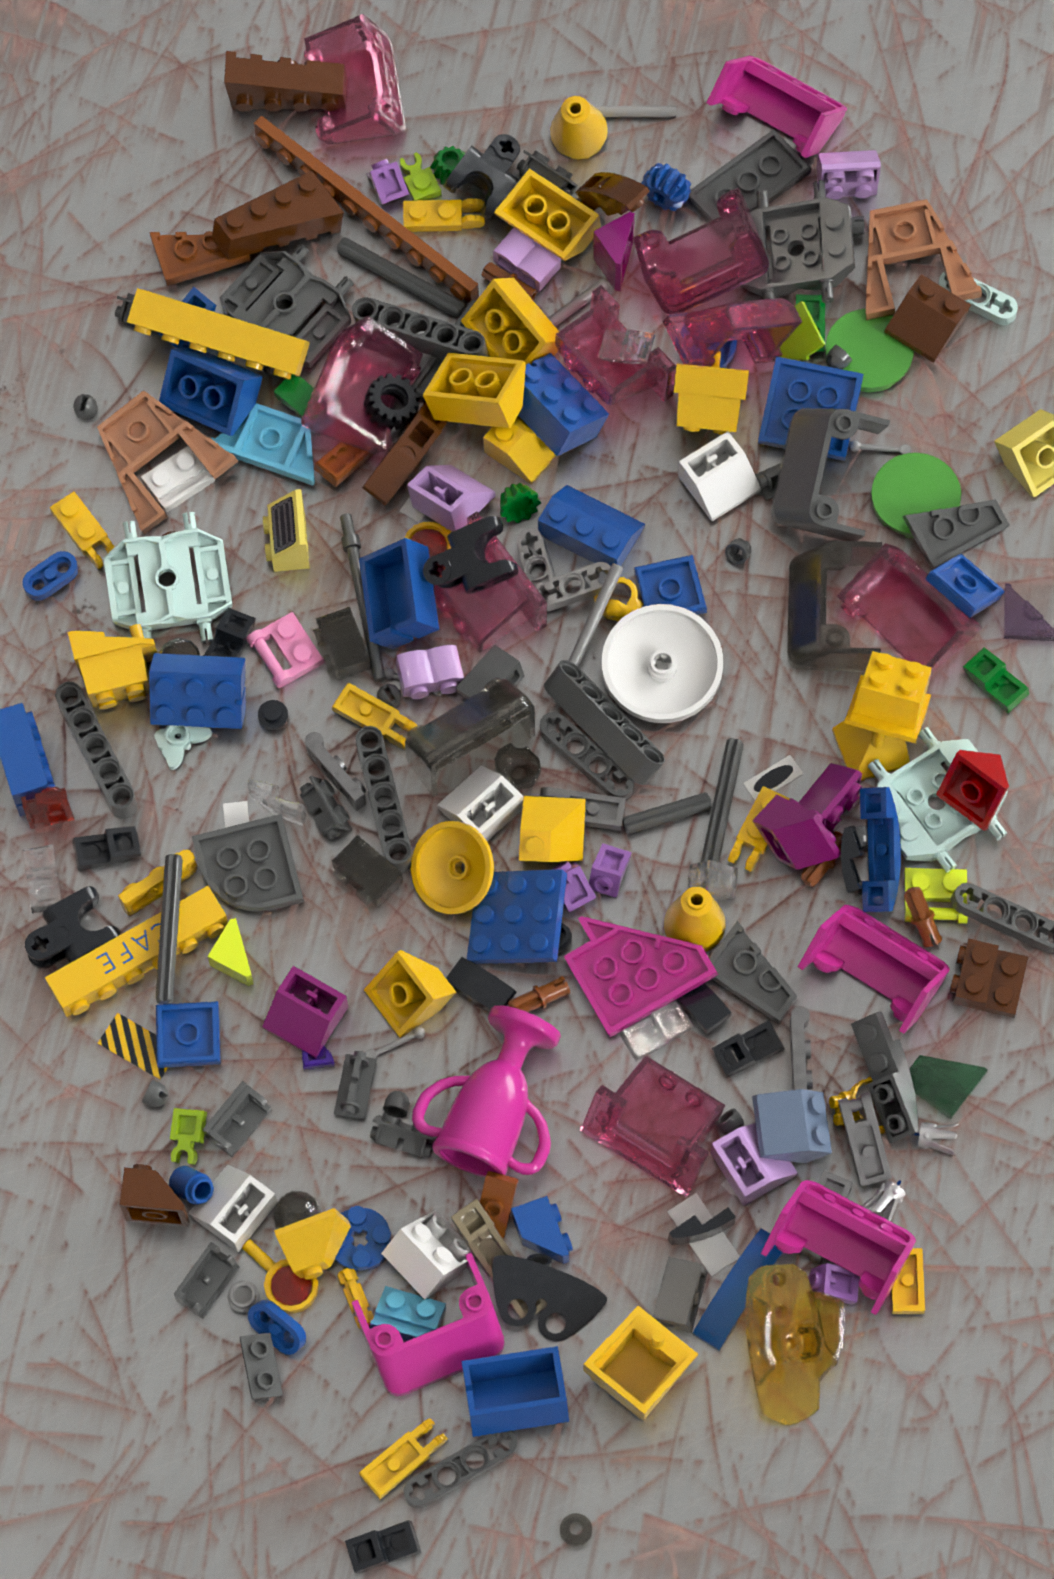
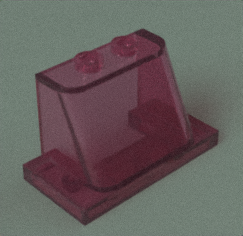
[555,285,676,405]
[662,298,802,367]
[433,511,547,653]
[580,1055,726,1198]

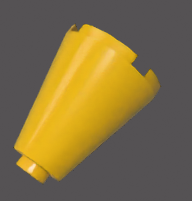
[550,96,608,160]
[664,887,726,952]

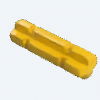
[337,1268,374,1329]

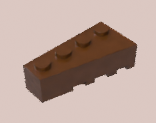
[224,51,347,112]
[212,171,344,260]

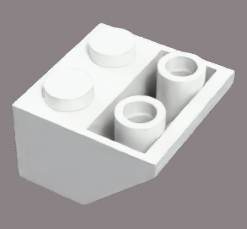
[678,431,761,521]
[437,765,523,841]
[188,1165,278,1252]
[381,1210,476,1300]

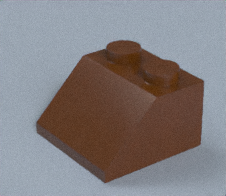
[884,274,971,363]
[119,1164,190,1226]

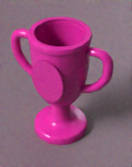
[412,1006,561,1178]

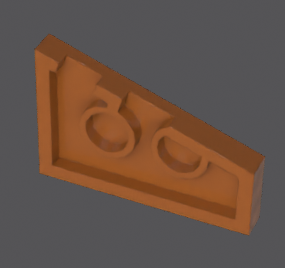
[149,231,250,286]

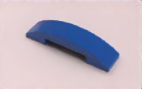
[860,787,901,912]
[692,1228,783,1351]

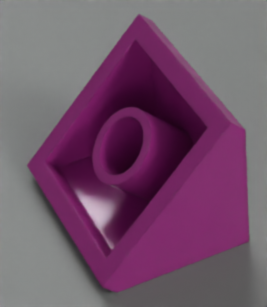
[593,212,635,292]

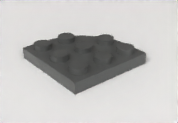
[192,814,304,912]

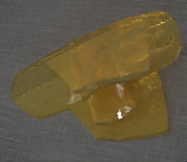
[745,1264,845,1425]

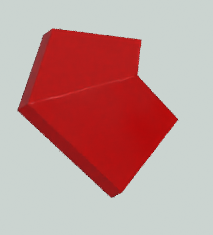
[936,750,1009,831]

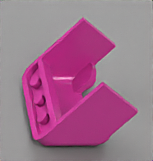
[706,56,847,158]
[797,905,950,1034]
[761,1180,916,1315]
[352,1253,505,1396]

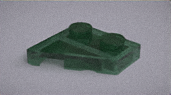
[909,1055,988,1119]

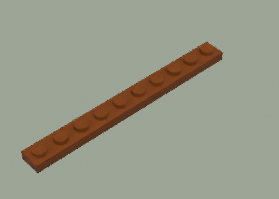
[254,115,479,303]

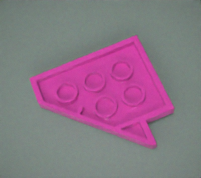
[564,916,719,1038]

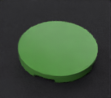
[825,308,914,392]
[871,453,961,539]

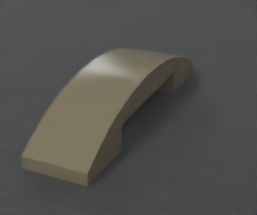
[450,1198,547,1319]

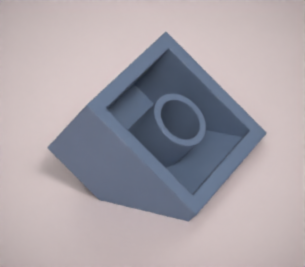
[752,1089,832,1163]

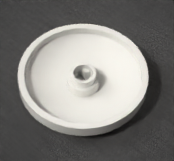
[601,604,723,723]

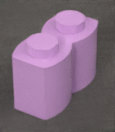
[493,228,561,293]
[396,645,464,699]

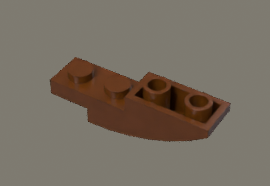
[575,172,650,216]
[362,401,448,506]

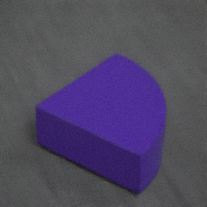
[301,1046,335,1070]

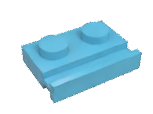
[370,1286,446,1341]

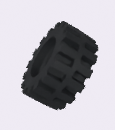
[363,373,420,431]

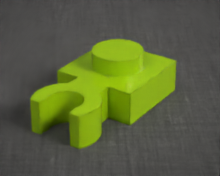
[400,152,442,201]
[169,1108,207,1165]

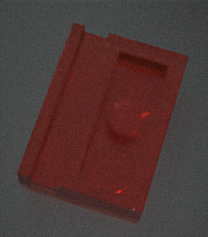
[21,787,75,829]

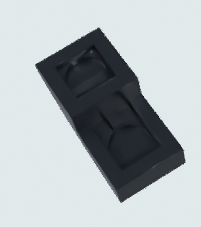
[203,608,256,658]
[72,825,141,870]
[841,825,865,893]
[446,956,517,1012]
[675,983,732,1034]
[712,1020,785,1076]
[668,1207,736,1245]
[345,1520,421,1573]

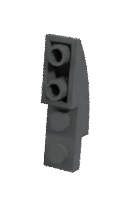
[851,1011,918,1143]

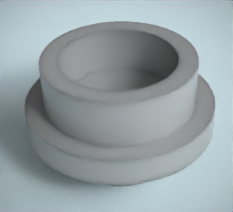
[227,1280,260,1313]

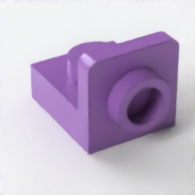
[367,159,409,205]
[589,843,632,897]
[552,861,596,912]
[807,1263,859,1305]

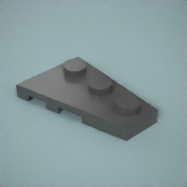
[902,499,1010,569]
[710,921,797,1024]

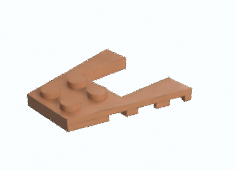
[866,199,982,320]
[97,390,238,535]

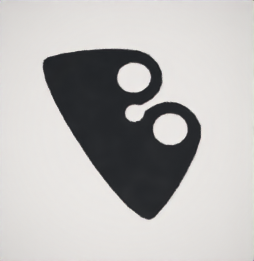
[492,1255,607,1341]

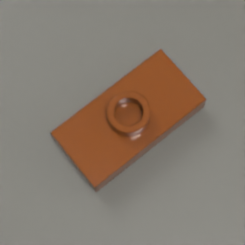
[314,431,376,487]
[480,1171,519,1239]

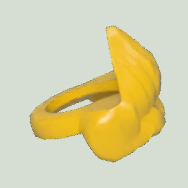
[593,577,643,622]

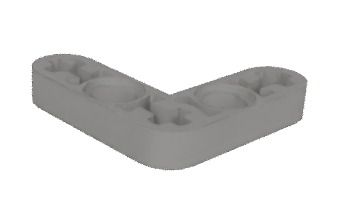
[516,528,611,612]

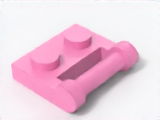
[246,612,324,688]

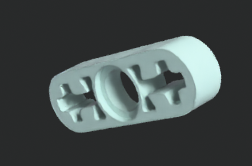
[938,272,1018,325]

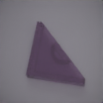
[1004,583,1054,641]

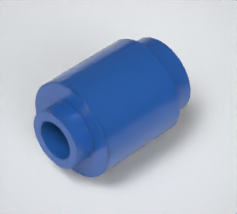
[169,1166,214,1204]

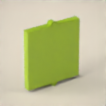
[765,301,826,362]

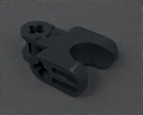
[443,134,520,220]
[423,516,519,594]
[25,886,122,969]

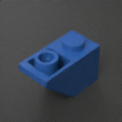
[511,1196,573,1264]

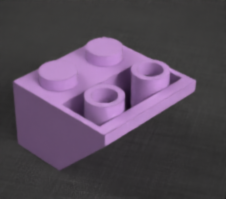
[816,150,881,200]
[407,465,496,532]
[711,1123,798,1206]

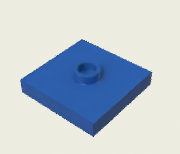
[925,553,1005,618]
[634,555,707,615]
[156,1001,221,1068]

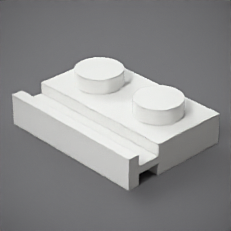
[141,446,215,513]

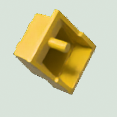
[674,350,749,435]
[68,624,158,710]
[844,651,932,749]
[583,1306,698,1420]

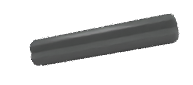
[623,792,712,834]

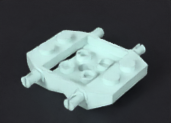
[103,512,233,643]
[868,727,1008,873]

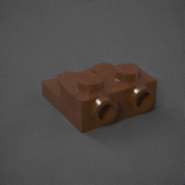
[950,938,1028,1018]

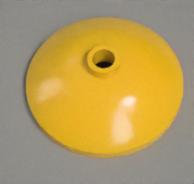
[411,821,494,914]

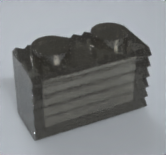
[313,607,371,680]
[332,835,403,908]

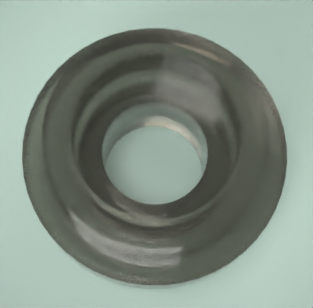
[560,1513,592,1547]

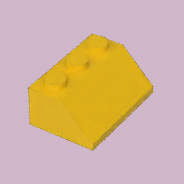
[494,168,601,261]
[461,277,567,365]
[423,353,526,428]

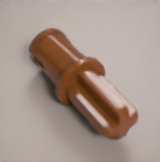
[481,262,538,301]
[800,831,843,887]
[904,887,942,948]
[508,976,571,1012]

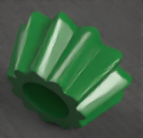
[430,146,465,185]
[500,483,541,523]

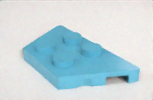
[211,403,315,486]

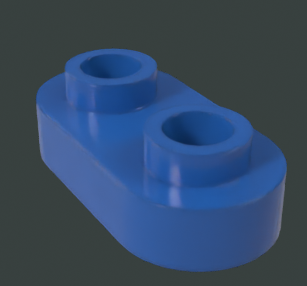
[23,551,78,601]
[248,1300,306,1355]

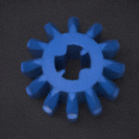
[641,163,691,211]

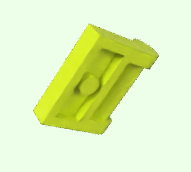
[904,868,968,924]

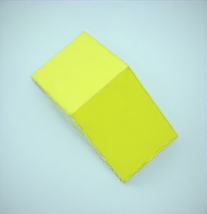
[207,918,254,986]

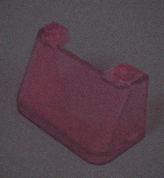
[304,14,406,145]
[633,187,770,315]
[301,316,423,454]
[837,543,982,675]

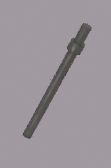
[340,513,386,682]

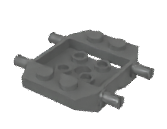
[734,180,855,313]
[220,243,354,376]

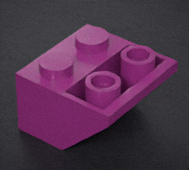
[798,763,863,834]
[752,794,841,870]
[262,966,349,1059]

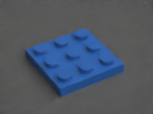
[758,356,864,461]
[467,869,567,964]

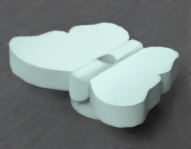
[154,725,212,770]

